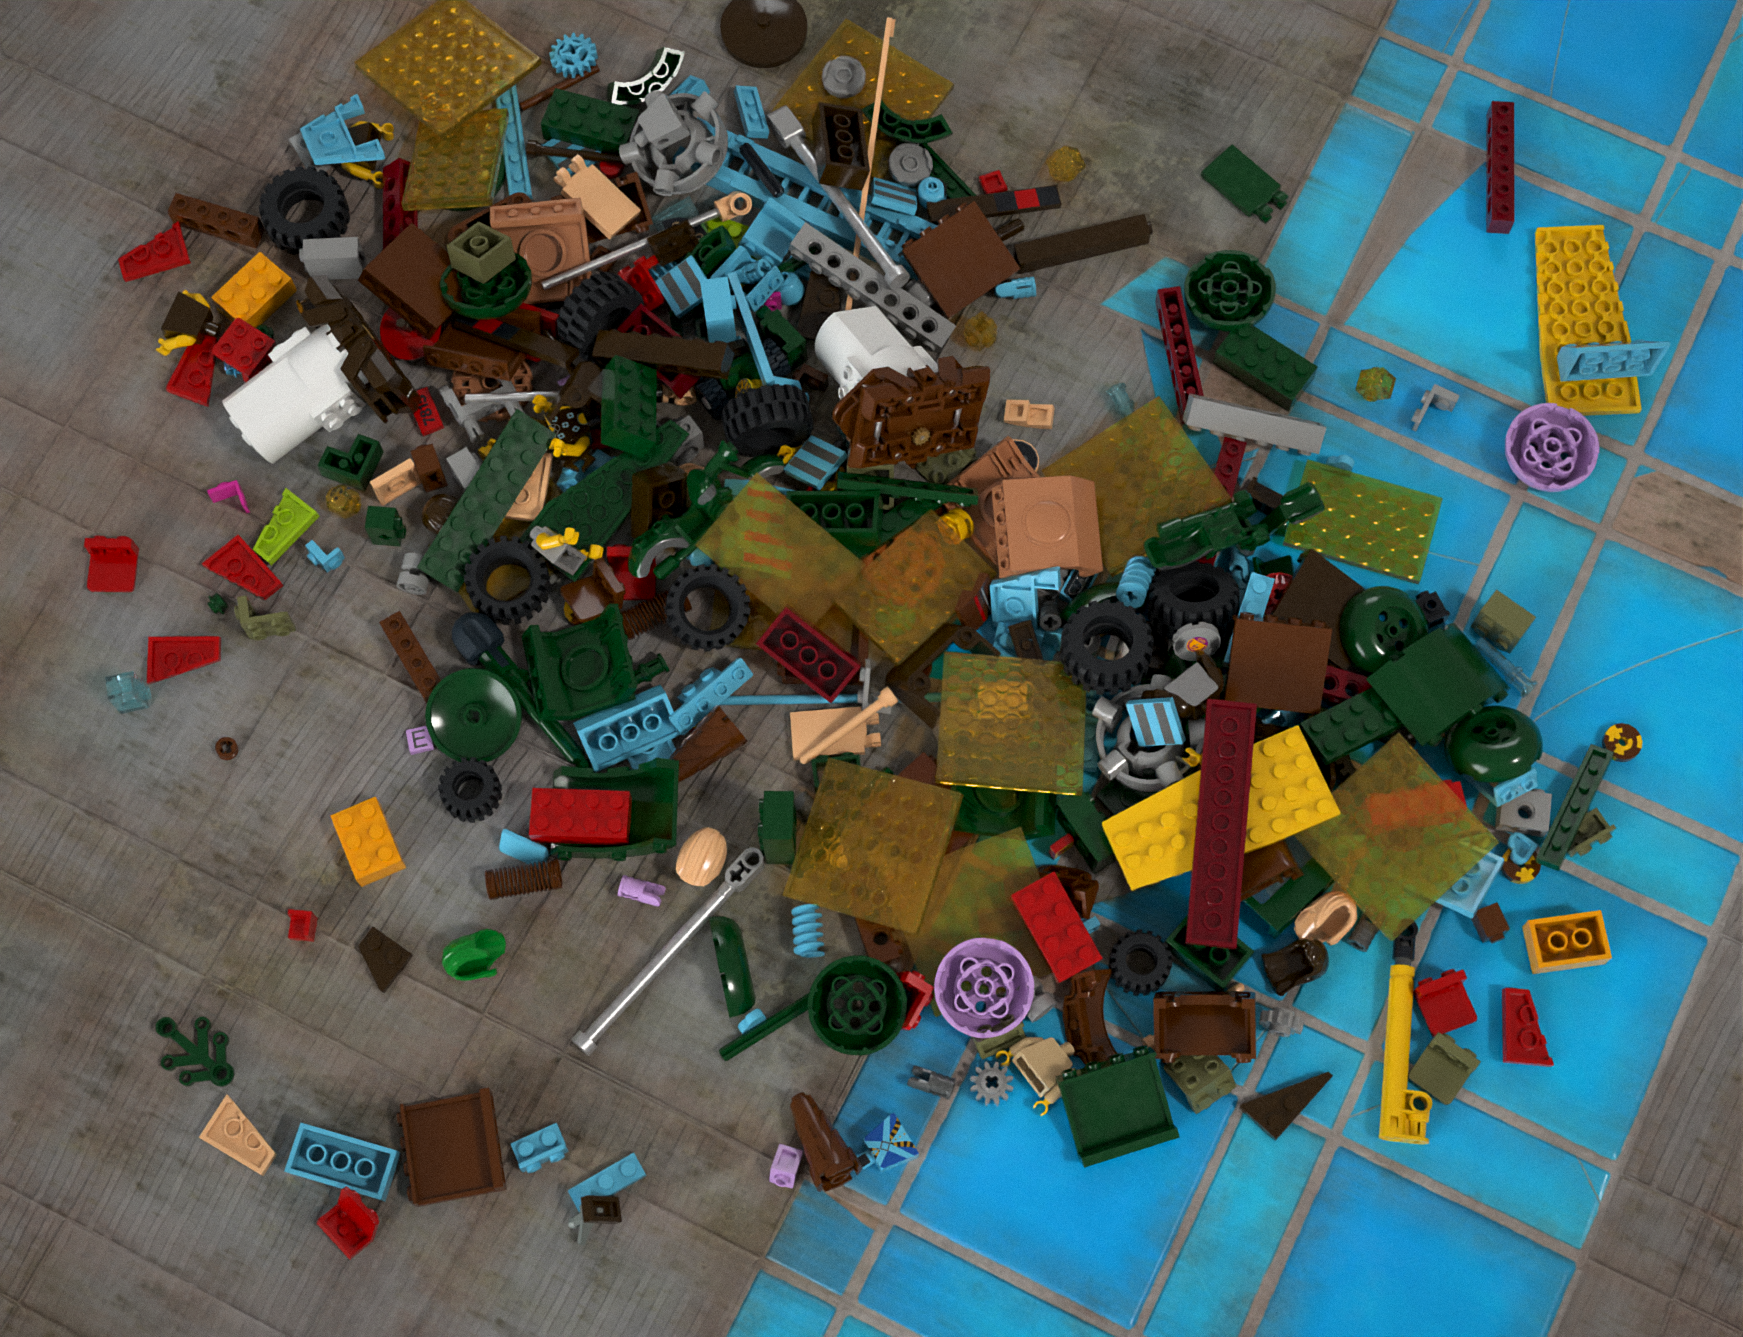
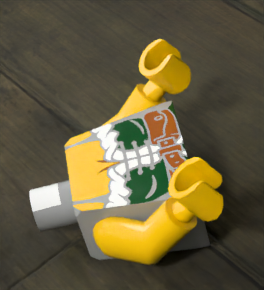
[530,526,603,575]

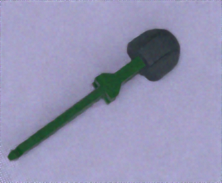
[452,612,590,768]

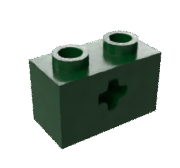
[365,506,406,547]

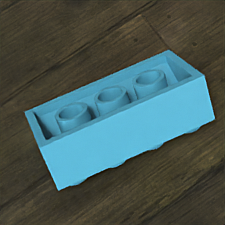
[573,684,681,773]

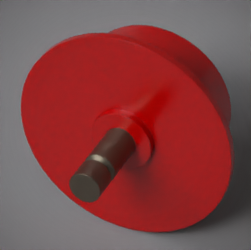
[380,307,441,360]

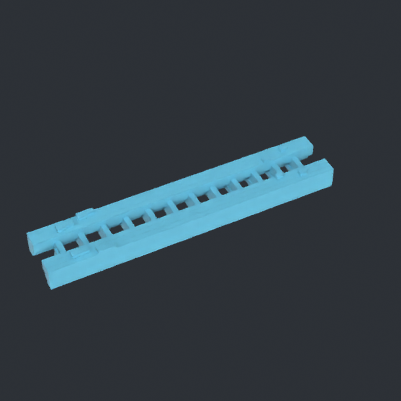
[672,117,937,280]

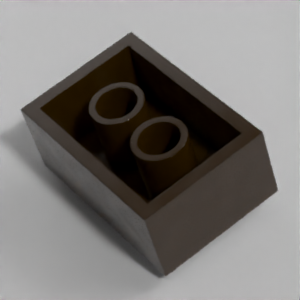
[631,462,687,539]

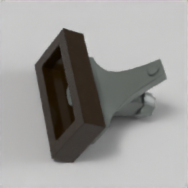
[568,1195,622,1245]

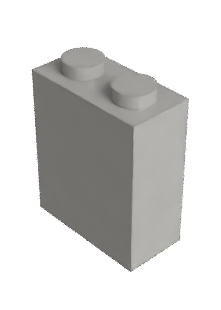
[299,237,366,280]

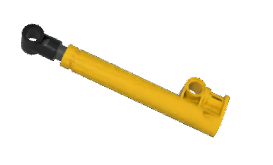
[1379,918,1432,1145]

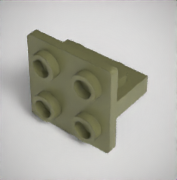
[972,1014,1026,1060]

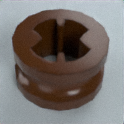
[215,737,238,761]

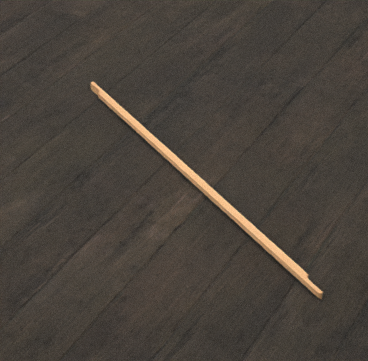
[845,17,896,311]

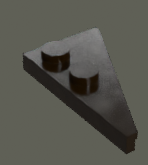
[1239,1072,1333,1141]

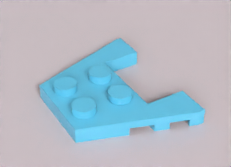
[300,94,385,165]
[990,566,1063,651]

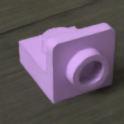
[769,1144,803,1188]

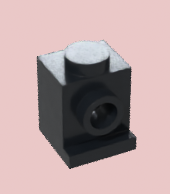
[1415,590,1450,629]

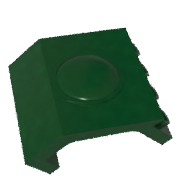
[521,603,637,721]
[949,731,1058,841]

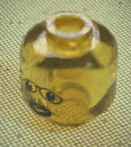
[326,485,361,519]

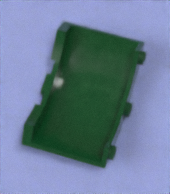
[1366,623,1511,747]
[549,757,679,861]

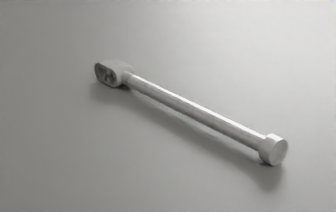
[765,105,910,289]
[571,847,764,1056]

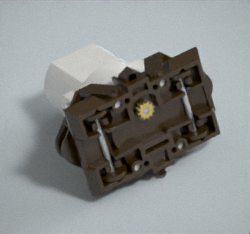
[222,276,421,464]

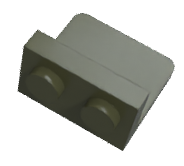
[915,448,979,484]
[234,596,296,640]
[1408,1032,1481,1105]
[1164,1055,1236,1114]

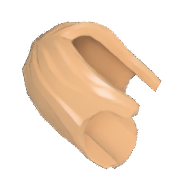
[675,827,727,887]
[1294,891,1357,946]

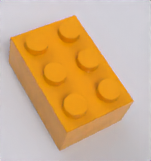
[211,252,297,328]
[330,796,406,887]
[1522,910,1612,975]

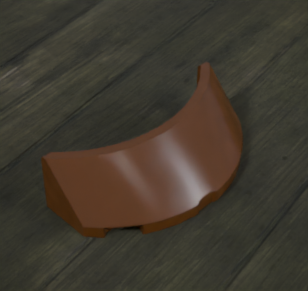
[1003,865,1099,919]
[1063,969,1117,1064]

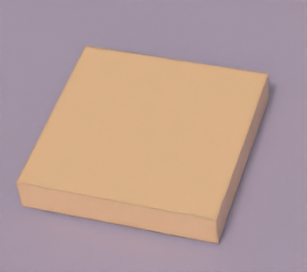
[370,458,422,506]

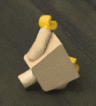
[996,1037,1075,1116]

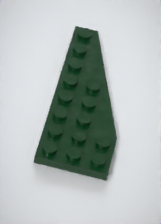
[520,420,690,582]

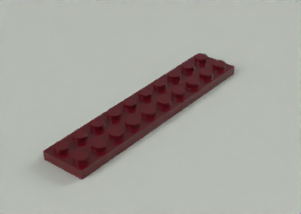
[1185,699,1257,949]

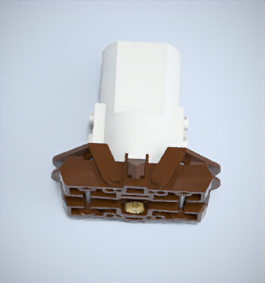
[815,306,990,469]

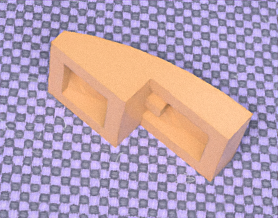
[1004,400,1055,429]

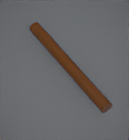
[519,64,600,111]

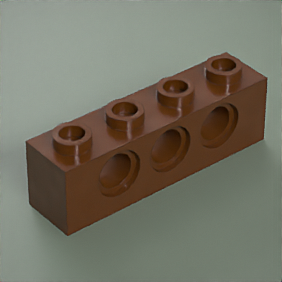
[167,193,265,249]
[379,611,441,704]
[841,866,903,966]

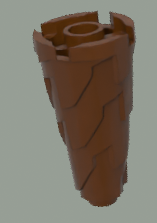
[669,704,748,783]
[790,1092,862,1192]

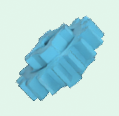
[549,33,598,78]

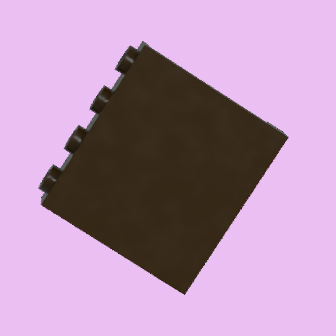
[1270,549,1365,671]

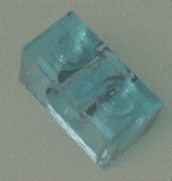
[105,671,151,714]

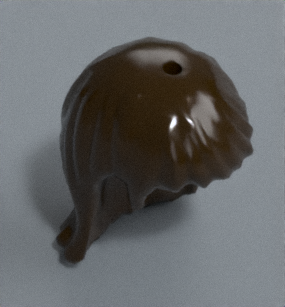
[421,494,459,535]
[1261,937,1329,996]

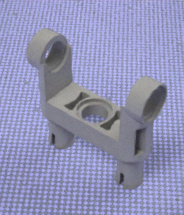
[438,379,526,443]

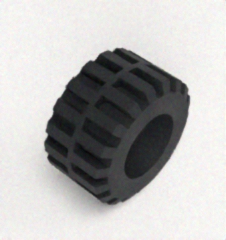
[438,757,502,823]
[1108,929,1173,996]

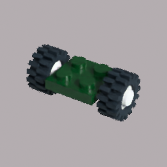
[694,338,791,421]

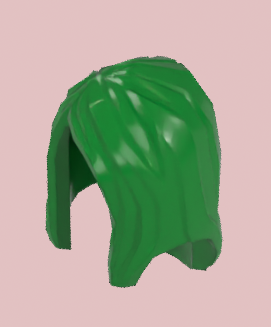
[442,929,506,981]

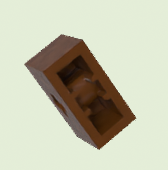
[410,443,448,493]

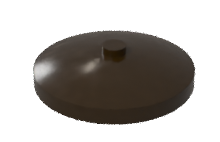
[720,0,808,68]

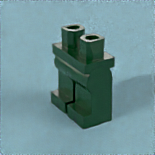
[756,305,808,372]

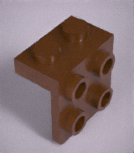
[560,558,626,622]

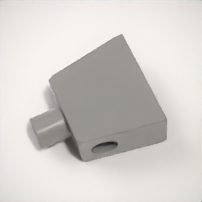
[633,93,691,150]

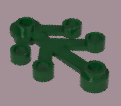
[156,1017,235,1087]

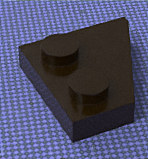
[358,927,413,993]

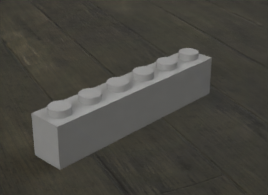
[1182,393,1327,456]

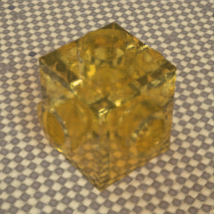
[1046,145,1086,182]
[964,311,997,352]
[1355,367,1396,402]

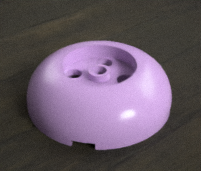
[1505,403,1599,492]
[934,938,1034,1038]

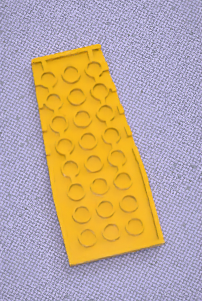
[1535,225,1642,416]
[1101,725,1341,891]

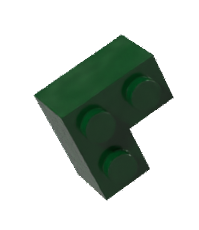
[317,434,384,492]

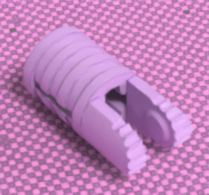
[618,875,666,907]

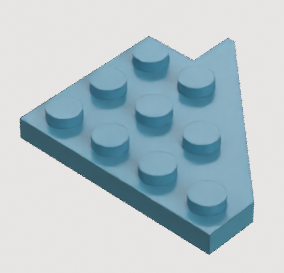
[1383,832,1504,919]

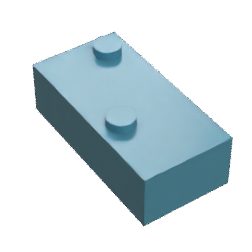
[700,276,741,343]
[284,1122,401,1202]

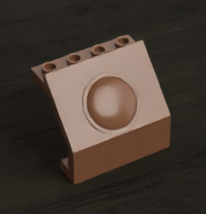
[490,197,592,304]
[943,436,1040,567]
[992,475,1103,579]

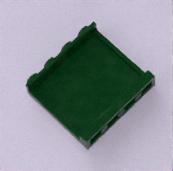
[1055,1046,1180,1168]

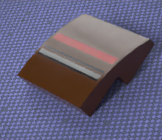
[954,572,992,630]

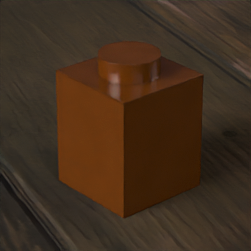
[1471,902,1510,944]

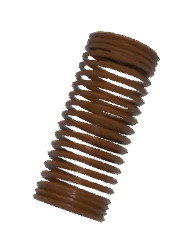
[621,588,692,641]
[485,858,562,900]

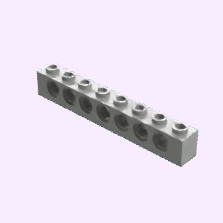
[788,222,956,353]

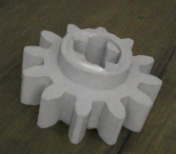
[1259,1007,1304,1037]
[970,1061,1013,1106]

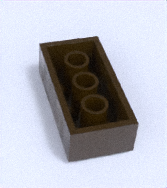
[811,102,870,191]

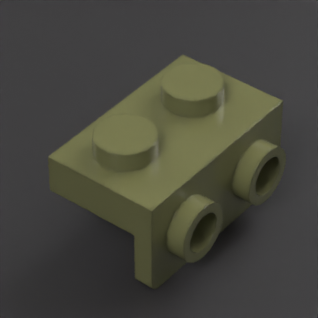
[1568,807,1616,857]

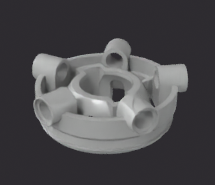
[619,90,728,196]
[1092,674,1205,792]

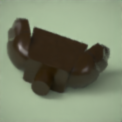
[1141,650,1224,720]

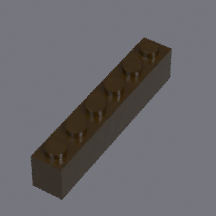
[592,329,734,380]

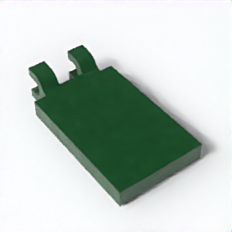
[1201,144,1289,224]

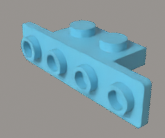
[669,657,753,735]

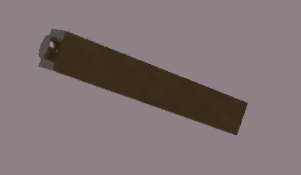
[1013,214,1153,274]

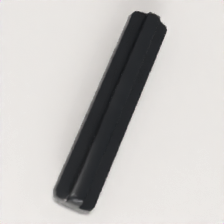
[739,143,784,198]

